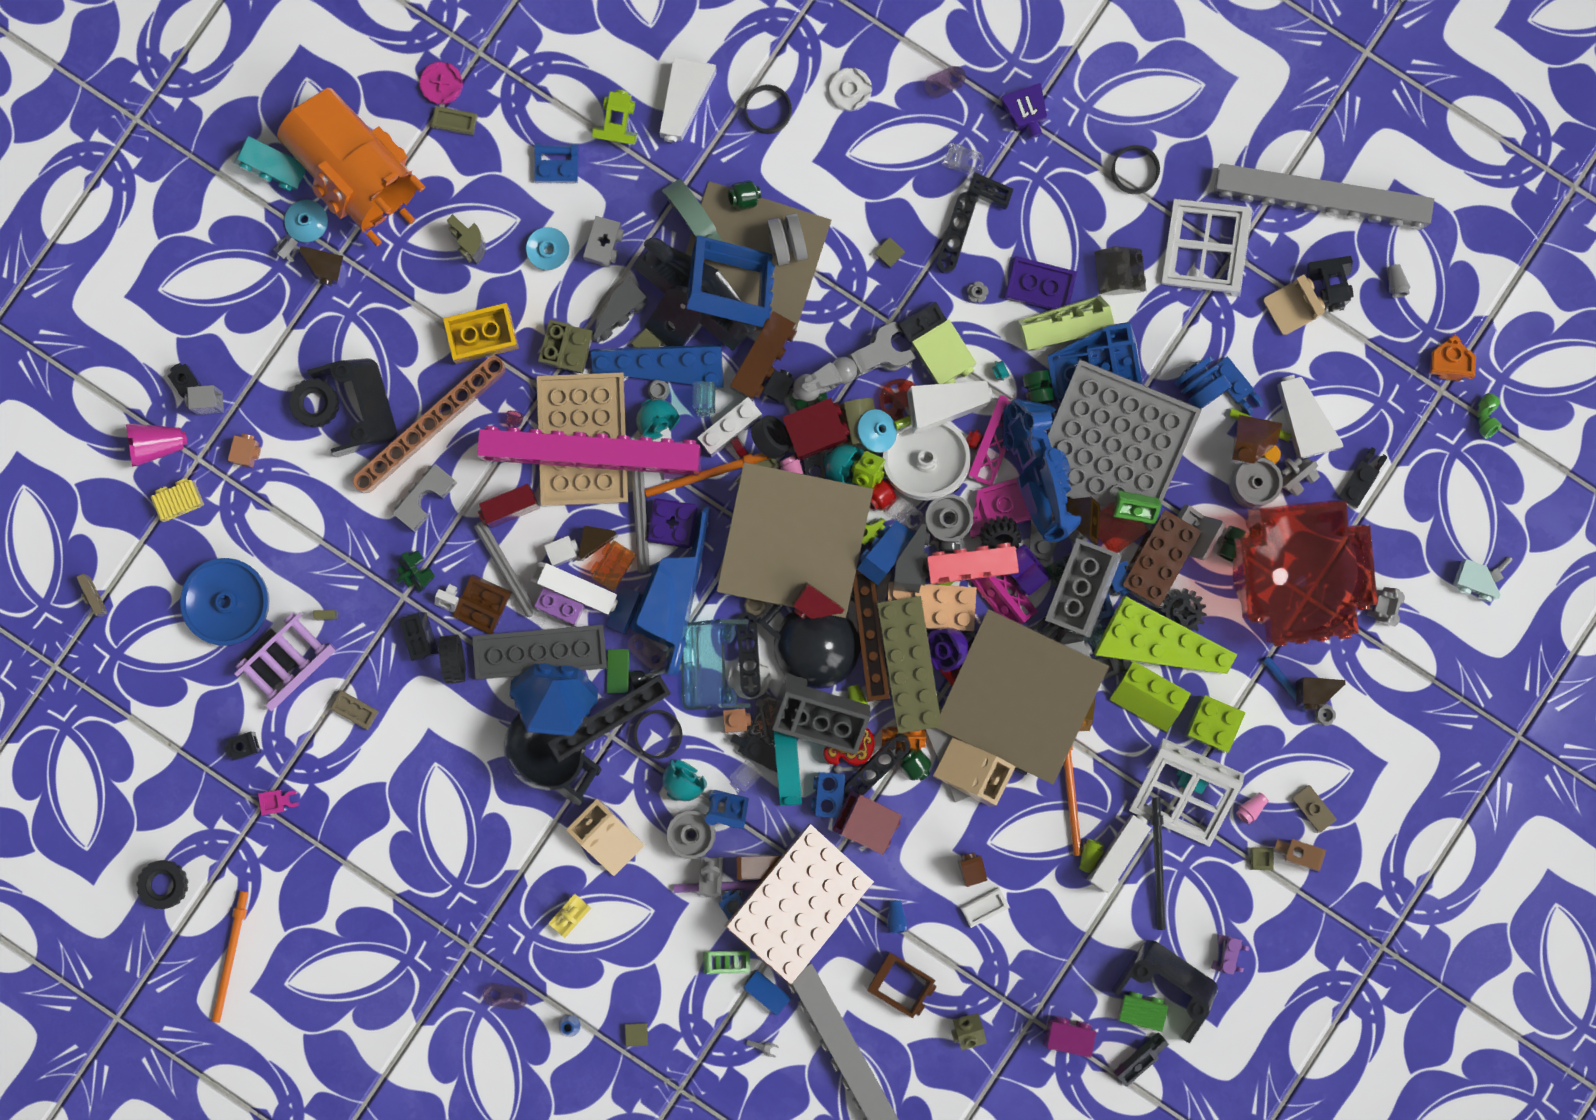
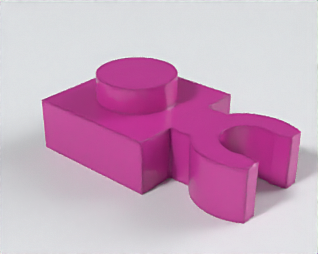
[258,790,299,815]

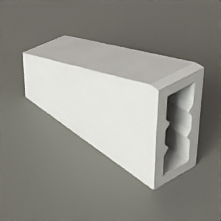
[660,58,717,143]
[1277,375,1343,459]
[907,381,992,434]
[530,562,618,615]
[1086,814,1151,894]

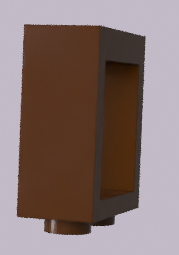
[867,951,937,1018]

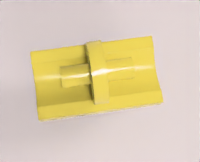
[548,894,591,938]

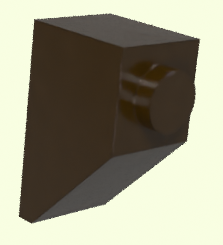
[299,246,343,286]
[1066,496,1100,545]
[1296,677,1346,711]

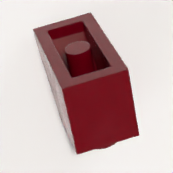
[792,582,845,619]

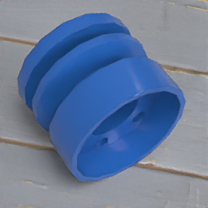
[1174,356,1233,409]

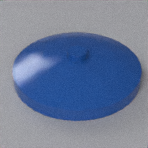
[180,558,269,646]

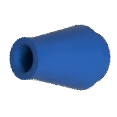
[886,900,908,933]
[559,1015,581,1037]

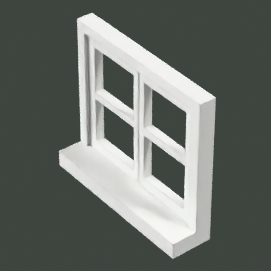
[1162,199,1252,296]
[1129,738,1244,847]

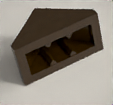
[579,525,618,561]

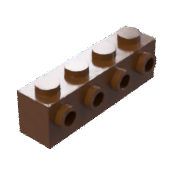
[730,311,797,401]

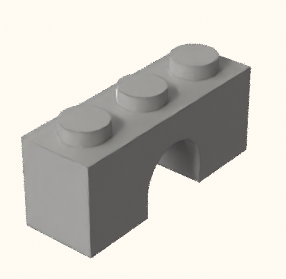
[393,464,458,532]

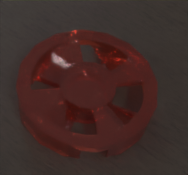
[879,379,916,421]

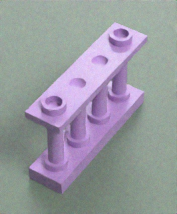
[234,612,336,712]

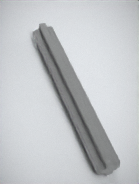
[632,471,650,573]
[474,521,537,617]

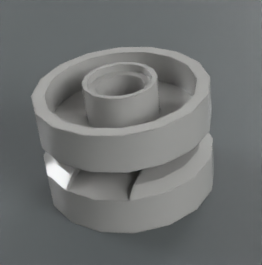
[767,213,808,266]
[1229,458,1283,509]
[924,494,973,543]
[667,811,716,859]

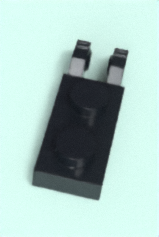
[1338,447,1388,509]

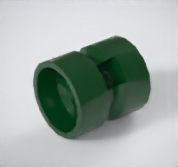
[1022,370,1055,404]
[1216,526,1255,565]

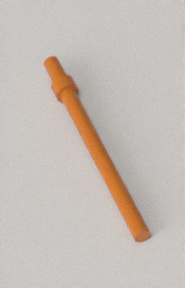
[645,452,771,497]
[1064,745,1082,856]
[211,891,249,1023]

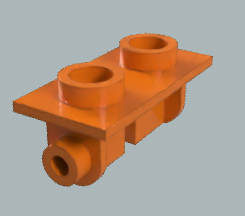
[882,726,926,749]

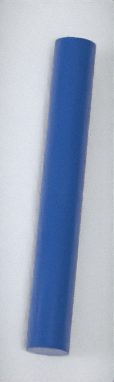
[1262,656,1306,712]

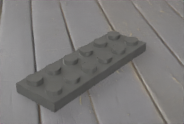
[472,625,607,680]

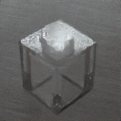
[729,758,763,793]

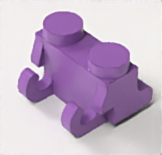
[1211,934,1249,975]

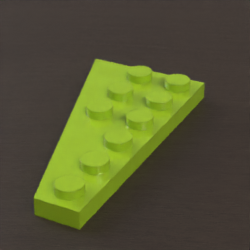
[1093,596,1237,674]

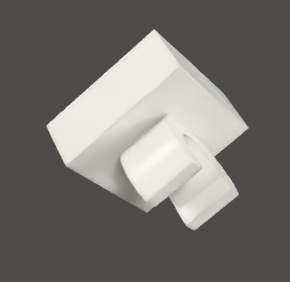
[435,584,459,613]

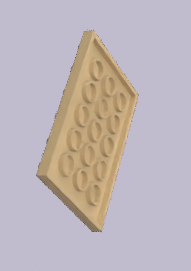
[537,373,628,506]

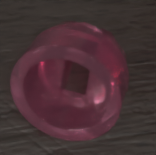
[505,411,524,428]

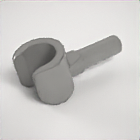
[1490,556,1513,582]
[747,1040,779,1057]

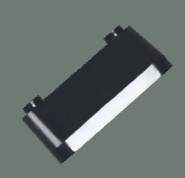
[308,358,397,457]
[1111,940,1218,1044]

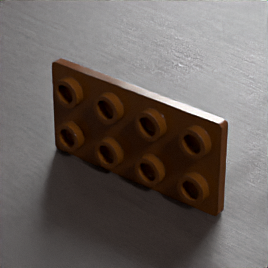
[1122,510,1201,606]

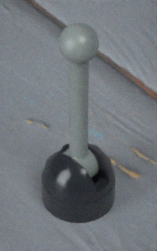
[629,665,682,689]

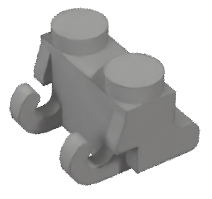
[1367,587,1405,627]

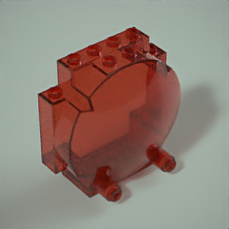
[1233,500,1378,646]

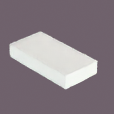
[961,888,1010,928]

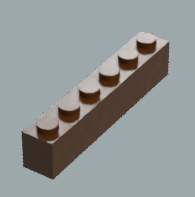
[853,570,890,702]

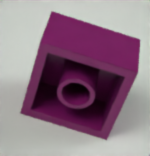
[1043,1016,1097,1058]

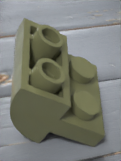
[447,214,486,264]
[538,319,594,374]
[835,398,875,448]

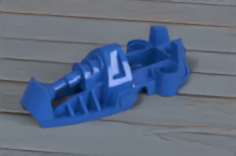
[1003,398,1081,542]

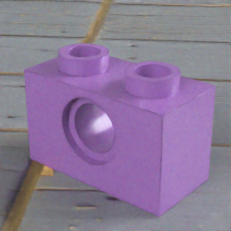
[534,587,585,627]

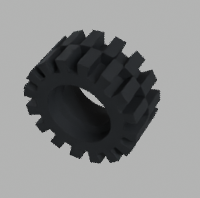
[980,516,1022,549]

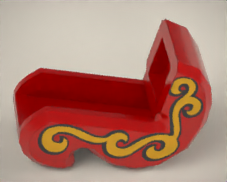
[823,728,875,766]

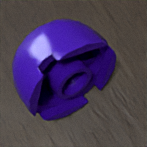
[927,627,969,672]

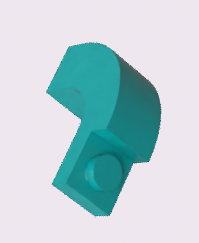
[774,731,802,806]

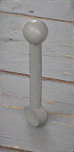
[834,765,875,774]

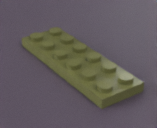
[877,596,942,734]

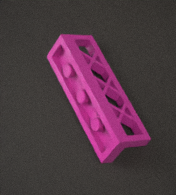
[967,395,1011,486]
[971,544,1038,625]

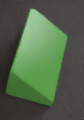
[1113,491,1162,524]
[607,649,630,693]

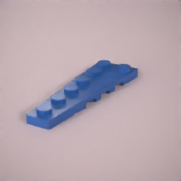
[591,344,724,388]

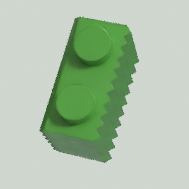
[1117,991,1168,1032]

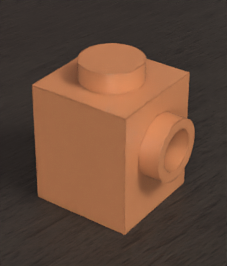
[228,433,261,468]
[723,709,751,733]

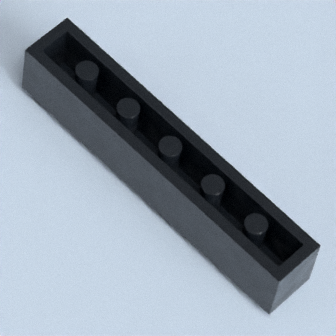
[544,675,671,764]

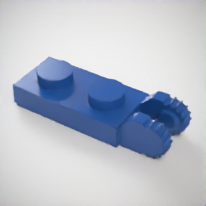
[1213,356,1264,415]

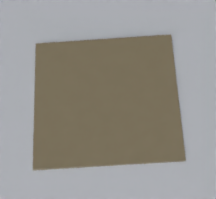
[685,181,832,331]
[717,462,873,618]
[937,609,1109,785]

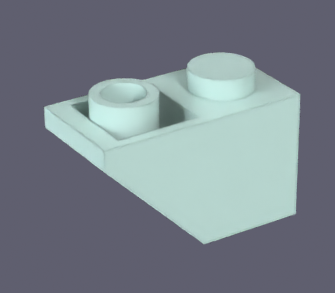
[1453,559,1501,602]

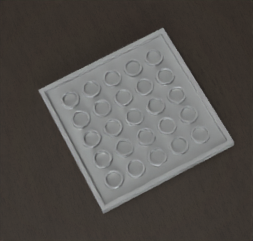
[1048,359,1202,530]

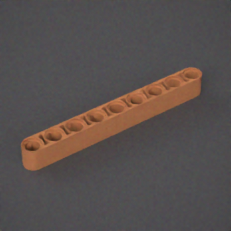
[353,356,506,493]

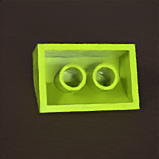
[1109,661,1191,732]

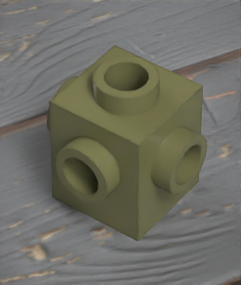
[951,1013,987,1050]

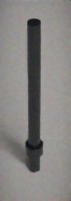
[1150,797,1166,930]

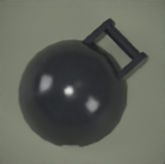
[757,604,860,689]
[504,712,602,805]

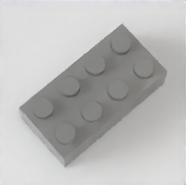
[1045,538,1122,638]

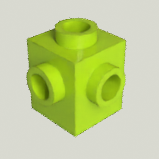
[851,451,885,489]

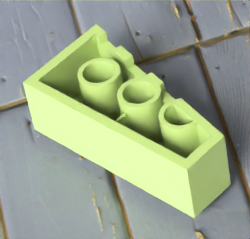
[1018,295,1114,350]

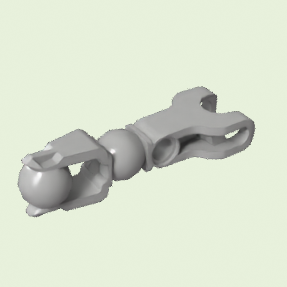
[792,322,916,401]

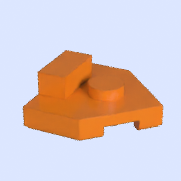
[1430,334,1476,381]

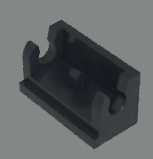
[897,302,947,343]
[399,612,439,661]

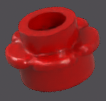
[966,429,984,450]

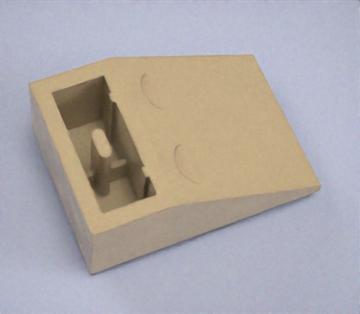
[933,737,1016,807]
[566,798,645,876]

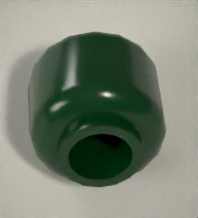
[728,180,761,211]
[899,748,931,781]

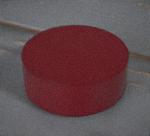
[730,436,748,458]

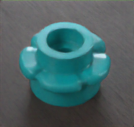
[992,360,1009,381]

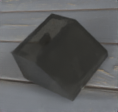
[1094,246,1146,295]

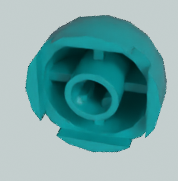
[636,399,680,440]
[824,444,864,485]
[662,760,707,802]

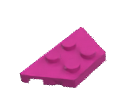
[970,477,1032,538]

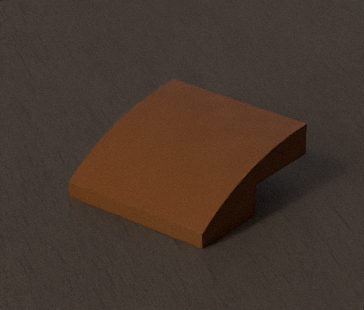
[453,574,512,634]

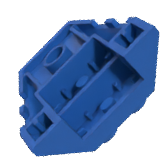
[1047,322,1143,399]
[509,663,598,736]

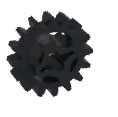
[1158,588,1207,631]

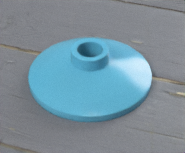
[284,200,328,243]
[526,227,570,270]
[857,409,897,453]

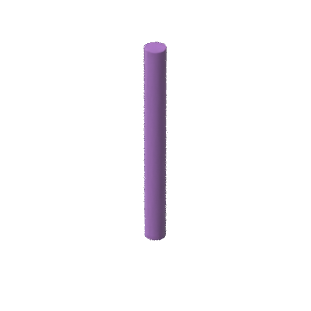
[674,880,762,893]

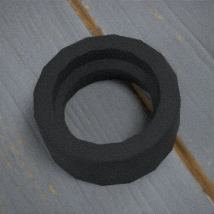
[751,415,792,459]

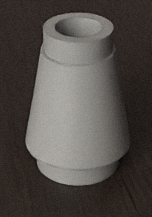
[1388,264,1411,298]

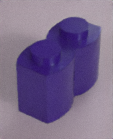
[1008,544,1052,596]

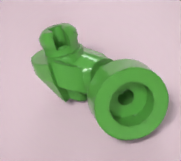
[1477,393,1502,439]

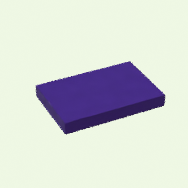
[1004,256,1078,310]

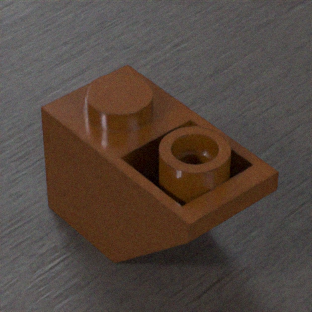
[958,852,988,887]

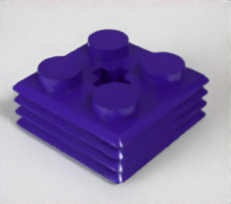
[648,498,697,548]

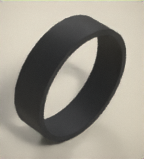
[744,85,792,134]
[1111,145,1160,194]
[634,710,683,759]

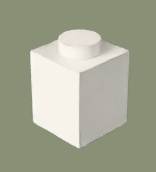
[544,536,579,567]

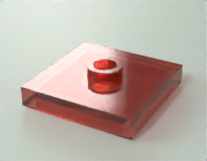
[1099,500,1149,553]

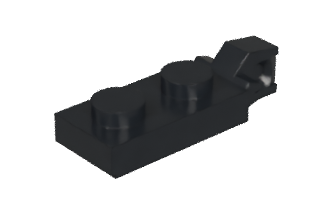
[730,734,777,773]
[1113,1032,1169,1087]

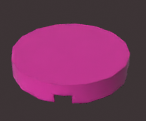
[420,62,463,105]

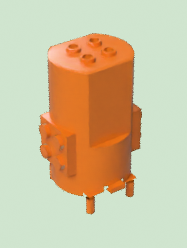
[277,88,425,246]

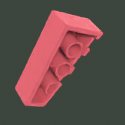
[928,543,1019,585]

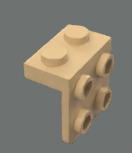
[1263,275,1325,335]

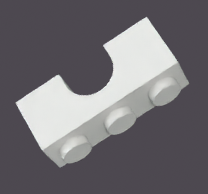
[697,397,762,457]

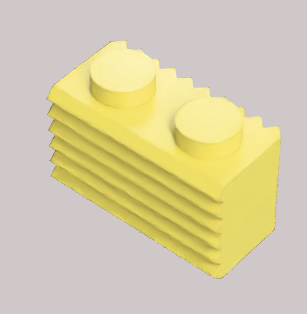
[151,478,204,522]

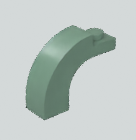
[662,178,723,242]

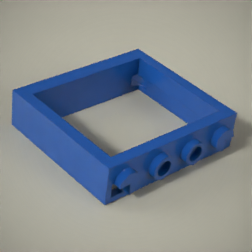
[686,235,775,327]

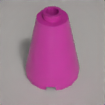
[126,423,187,467]

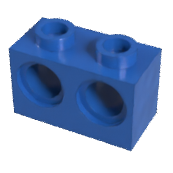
[811,772,845,818]

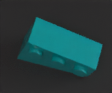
[234,136,306,192]

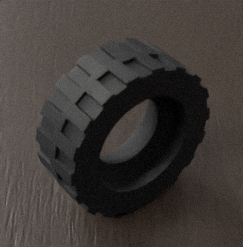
[289,378,340,428]
[439,634,466,684]
[136,860,189,909]

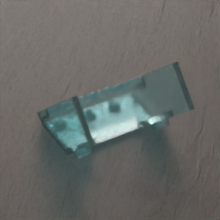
[681,619,751,710]

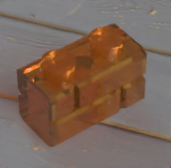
[590,540,637,592]

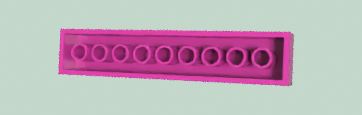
[477,426,701,475]

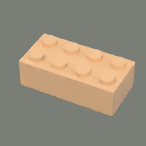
[887,582,977,633]

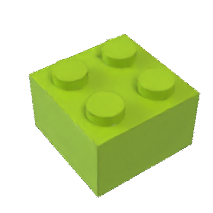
[1185,695,1246,753]

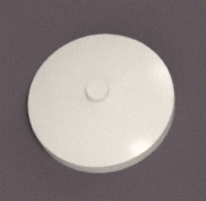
[883,423,970,500]

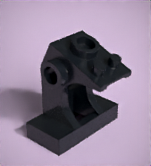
[1306,256,1354,313]

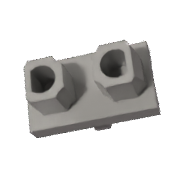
[1282,457,1320,496]
[699,857,723,898]

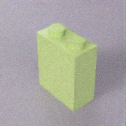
[912,319,977,384]

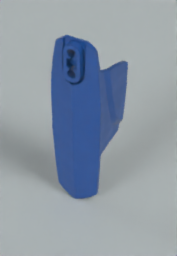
[630,507,710,676]

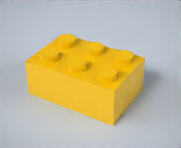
[443,303,519,364]

